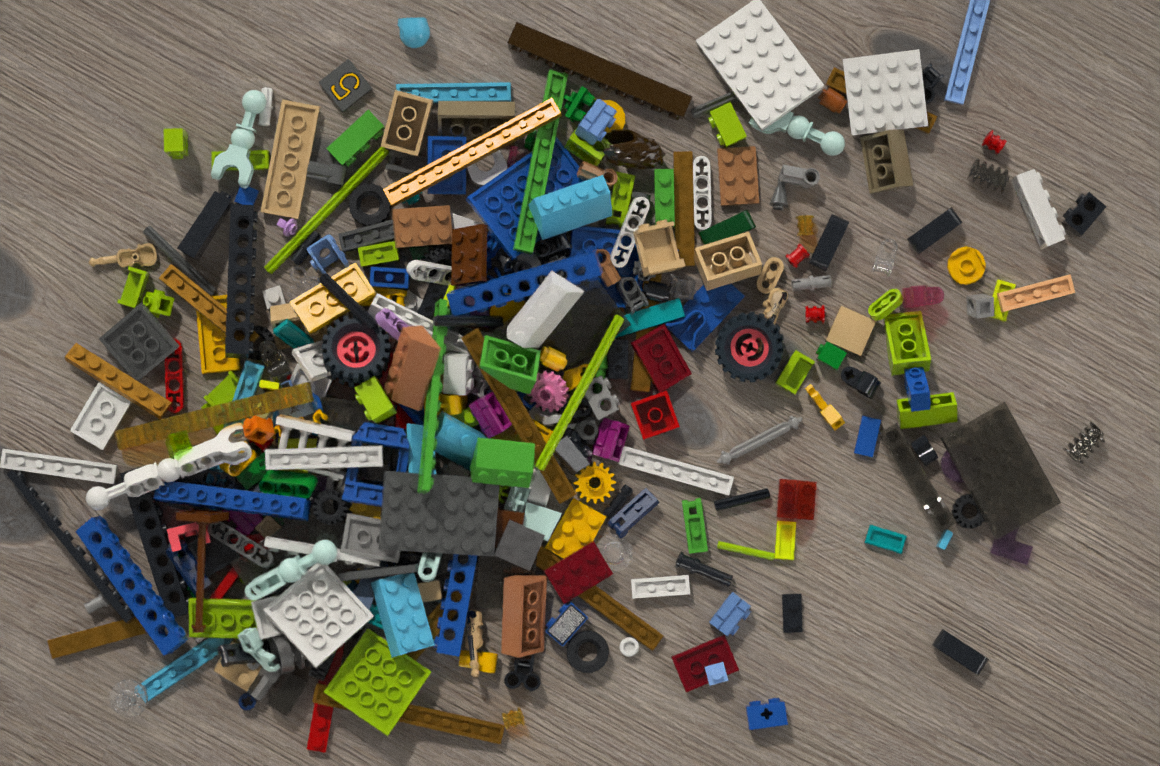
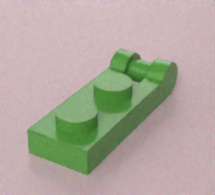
[682,498,708,554]

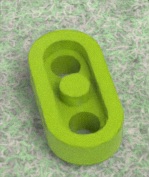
[868,289,904,321]

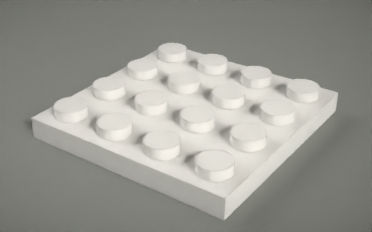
[843,49,928,135]
[263,563,374,669]

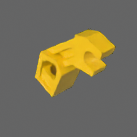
[805,384,845,431]

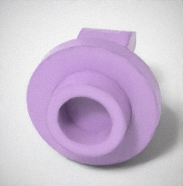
[277,218,298,237]

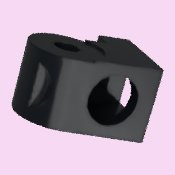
[909,435,939,467]

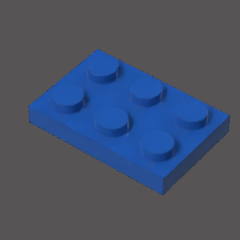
[427,136,466,195]

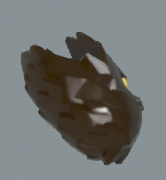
[603,129,666,170]

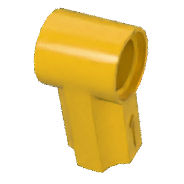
[459,650,498,673]

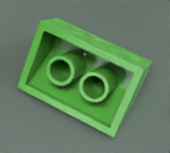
[470,437,535,488]

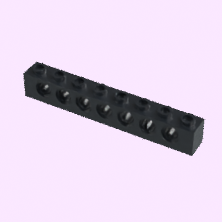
[225,204,258,359]
[120,466,190,618]

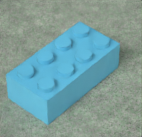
[371,573,434,658]

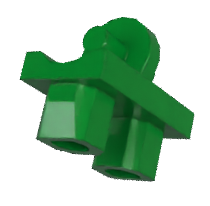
[563,86,597,123]

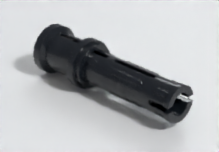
[674,551,733,587]

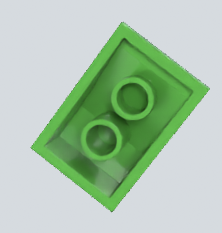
[479,335,541,394]

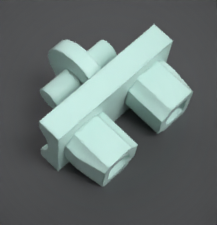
[504,486,531,512]

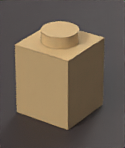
[417,580,443,602]

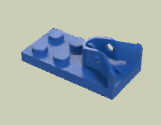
[665,284,745,352]

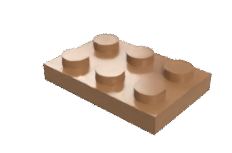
[717,146,759,206]
[392,205,452,248]

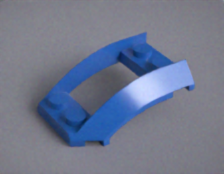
[342,422,410,507]

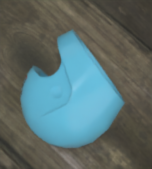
[397,17,430,48]

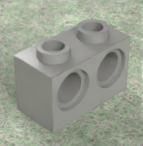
[585,375,620,420]

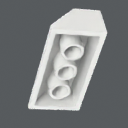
[1011,169,1066,250]
[507,271,584,348]

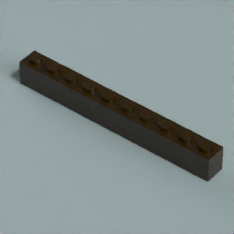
[507,22,693,121]

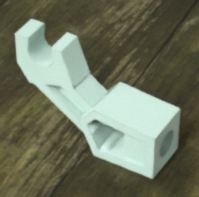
[238,628,281,672]

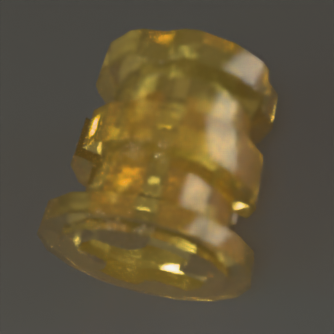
[795,215,814,236]
[502,707,525,730]

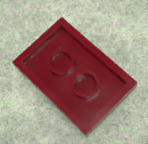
[630,324,692,393]
[544,541,613,604]
[671,635,739,692]

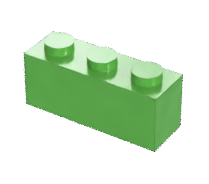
[326,109,385,166]
[654,169,675,229]

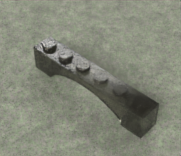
[878,423,957,532]

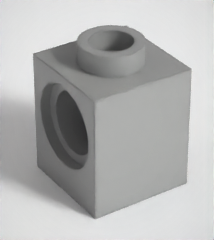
[966,294,994,319]

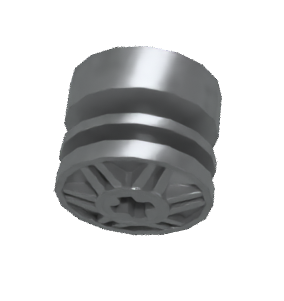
[269,634,312,675]

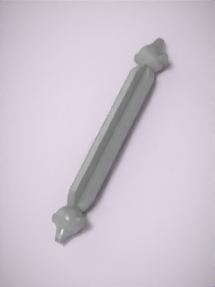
[717,415,803,465]

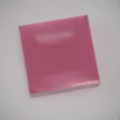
[507,146,518,167]

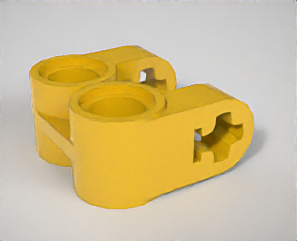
[423,393,468,415]

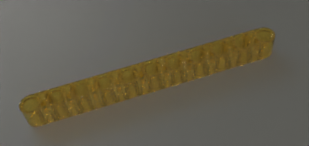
[114,382,314,450]

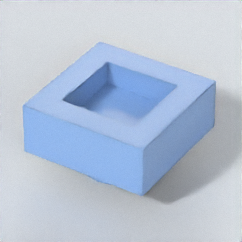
[704,662,728,686]

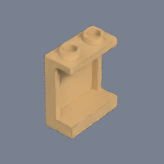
[633,220,685,277]

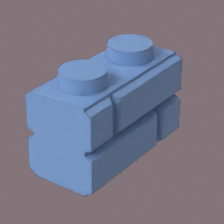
[575,99,617,145]
[709,592,751,637]

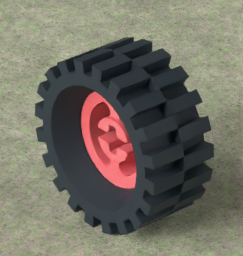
[715,312,785,382]
[322,314,390,387]

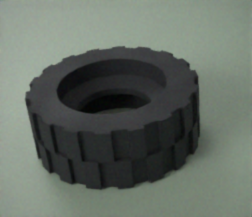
[349,183,392,226]
[567,630,609,673]

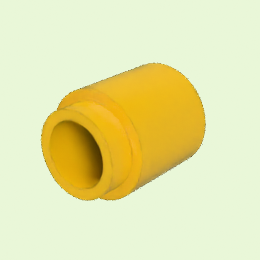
[539,346,568,372]

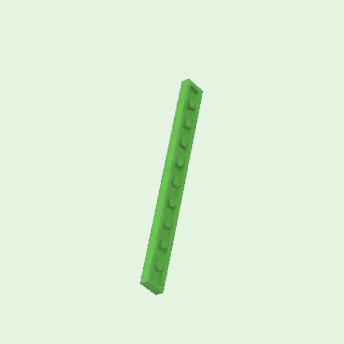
[513,70,568,255]
[417,299,450,494]

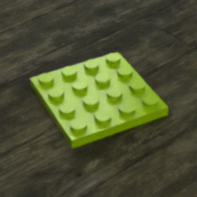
[323,628,431,736]

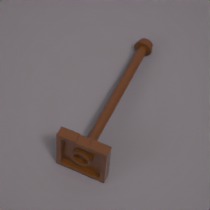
[176,509,229,633]

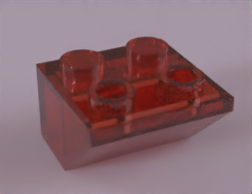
[775,479,817,520]

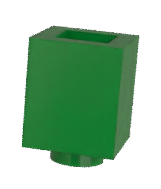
[815,342,847,370]

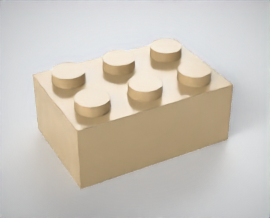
[381,90,434,156]
[694,231,762,291]

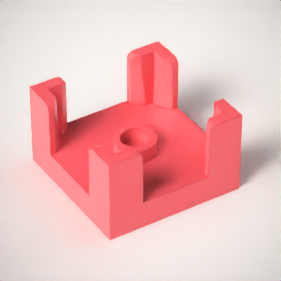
[167,522,211,552]

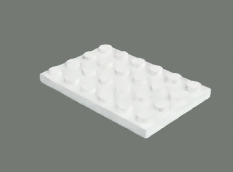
[696,0,825,131]

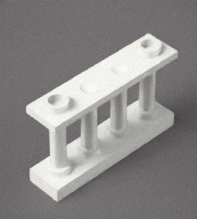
[276,414,356,481]

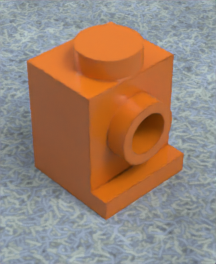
[243,415,275,445]

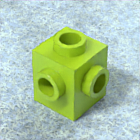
[143,289,174,318]

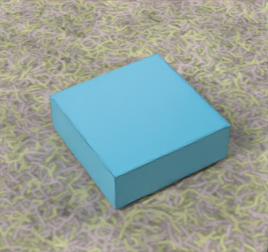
[936,529,953,550]

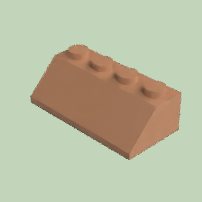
[384,325,441,411]
[501,575,547,658]

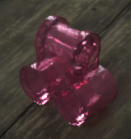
[902,285,944,308]

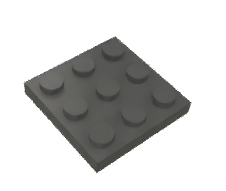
[99,302,179,381]

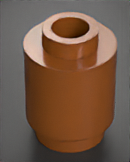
[818,87,847,114]

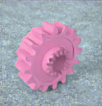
[527,371,569,413]

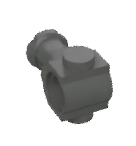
[567,417,598,444]

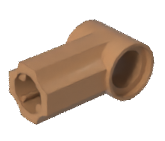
[577,161,618,188]
[593,249,621,287]

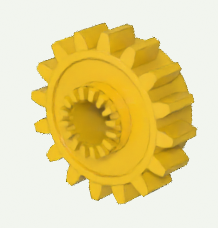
[574,462,616,504]

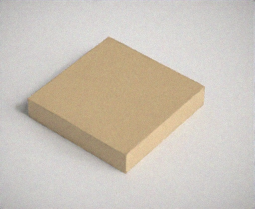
[825,306,876,356]

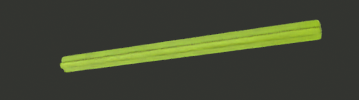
[264,147,389,274]
[535,315,624,471]

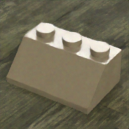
[860,129,913,194]

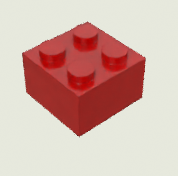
[630,391,680,440]

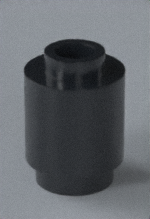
[642,280,671,303]

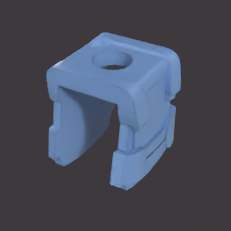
[307,234,349,274]

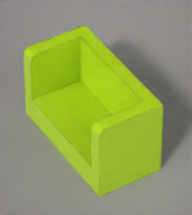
[358,241,400,268]
[117,266,150,308]
[775,350,815,395]
[203,370,240,414]

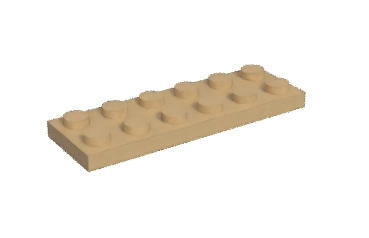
[261,100,320,219]

